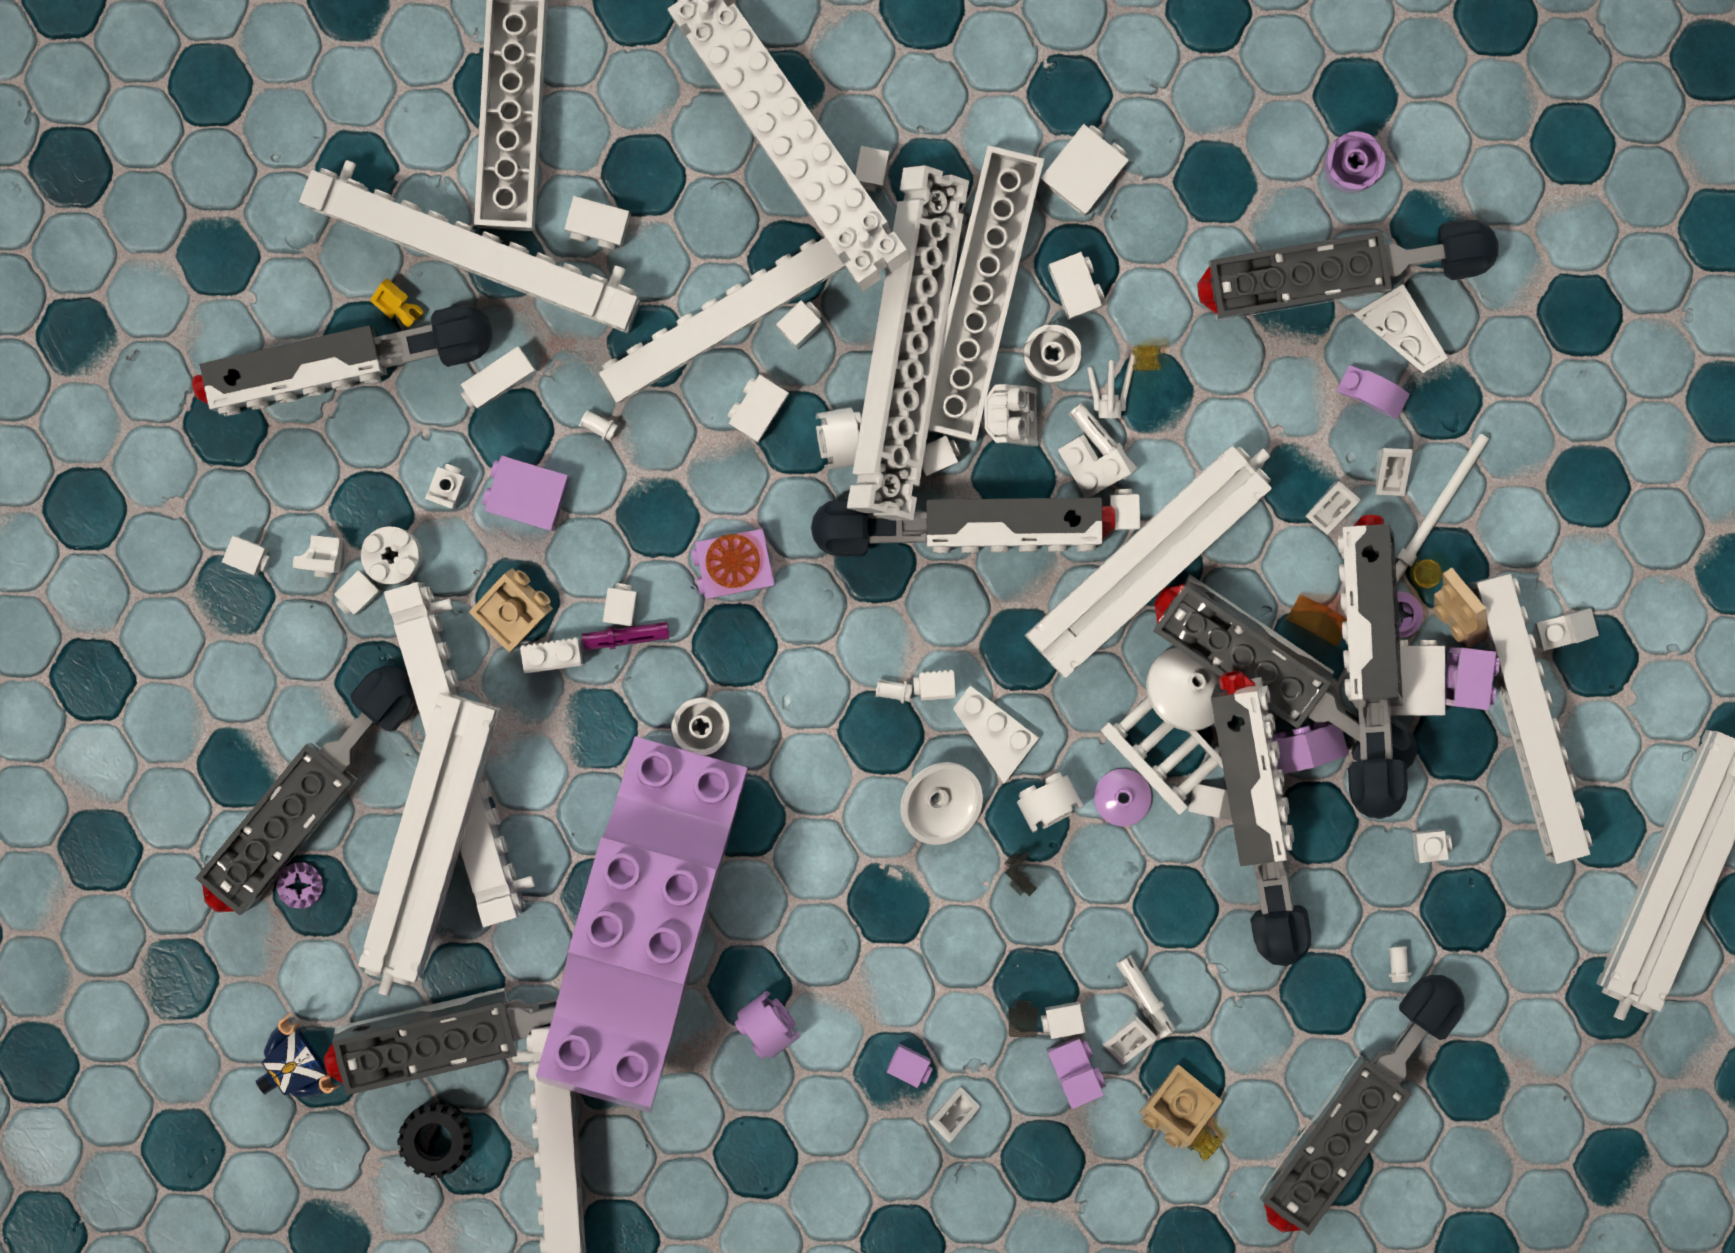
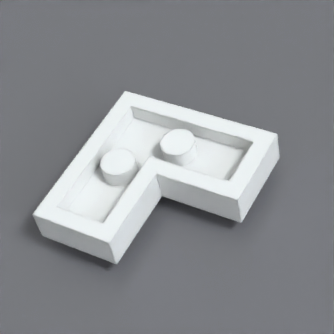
[1058,434,1135,498]

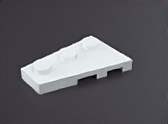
[1354,284,1448,373]
[953,686,1039,783]

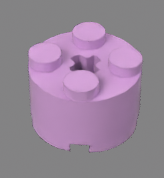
[1323,131,1385,193]
[734,991,801,1059]

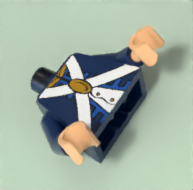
[256,1013,341,1098]

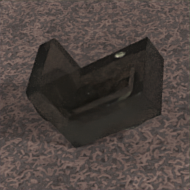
[1004,850,1037,897]
[1008,1000,1038,1037]

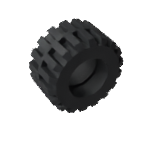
[397,1101,473,1178]

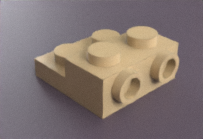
[469,568,553,653]
[1433,568,1488,649]
[1139,1065,1222,1149]

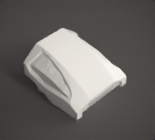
[984,384,1038,446]

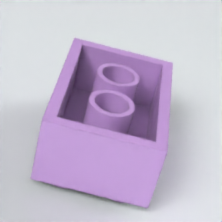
[1445,647,1500,710]

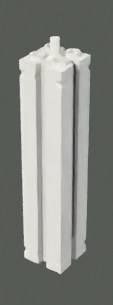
[1024,445,1272,678]
[358,692,501,996]
[1596,730,1735,1021]

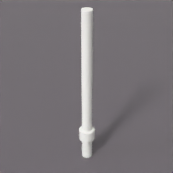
[1396,434,1489,583]

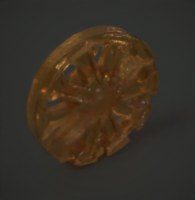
[705,534,760,588]

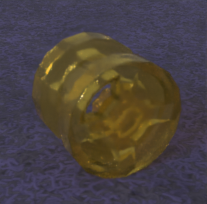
[1132,346,1161,372]
[1410,559,1442,588]
[1188,1125,1223,1162]

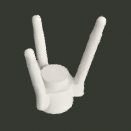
[1087,353,1136,418]

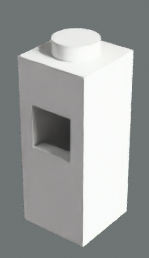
[460,346,537,410]

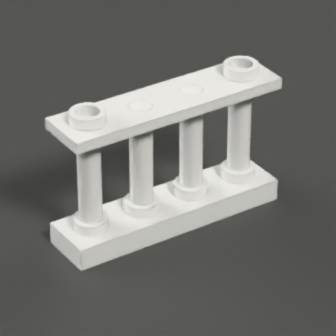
[1099,686,1223,815]

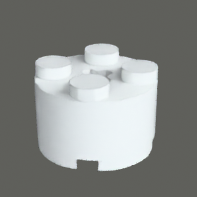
[1023,325,1082,384]
[816,407,861,470]
[361,526,423,585]
[672,697,731,756]
[1017,772,1084,833]

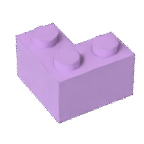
[1272,722,1349,774]
[1047,1036,1106,1109]

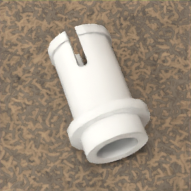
[579,410,618,441]
[876,679,913,704]
[1388,946,1412,983]

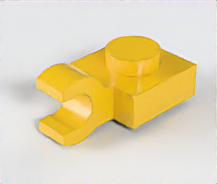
[370,278,424,328]

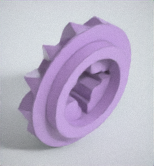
[1397,592,1423,638]
[276,862,323,909]

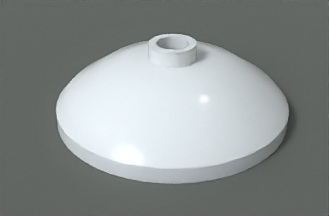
[1146,647,1220,731]
[900,762,983,845]

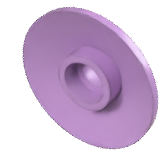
[1094,769,1152,826]

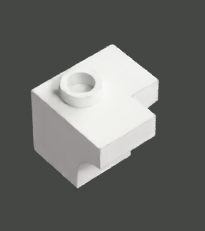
[292,535,344,578]

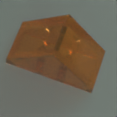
[1286,594,1347,647]

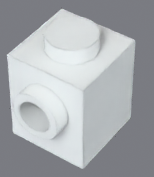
[1412,829,1452,863]

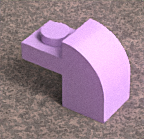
[1336,365,1410,420]

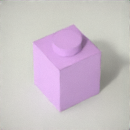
[886,1044,933,1088]

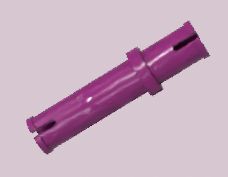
[581,621,670,651]

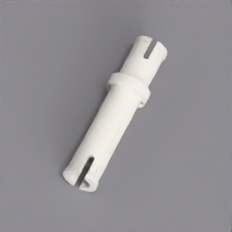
[1068,403,1138,480]
[1115,955,1176,1039]

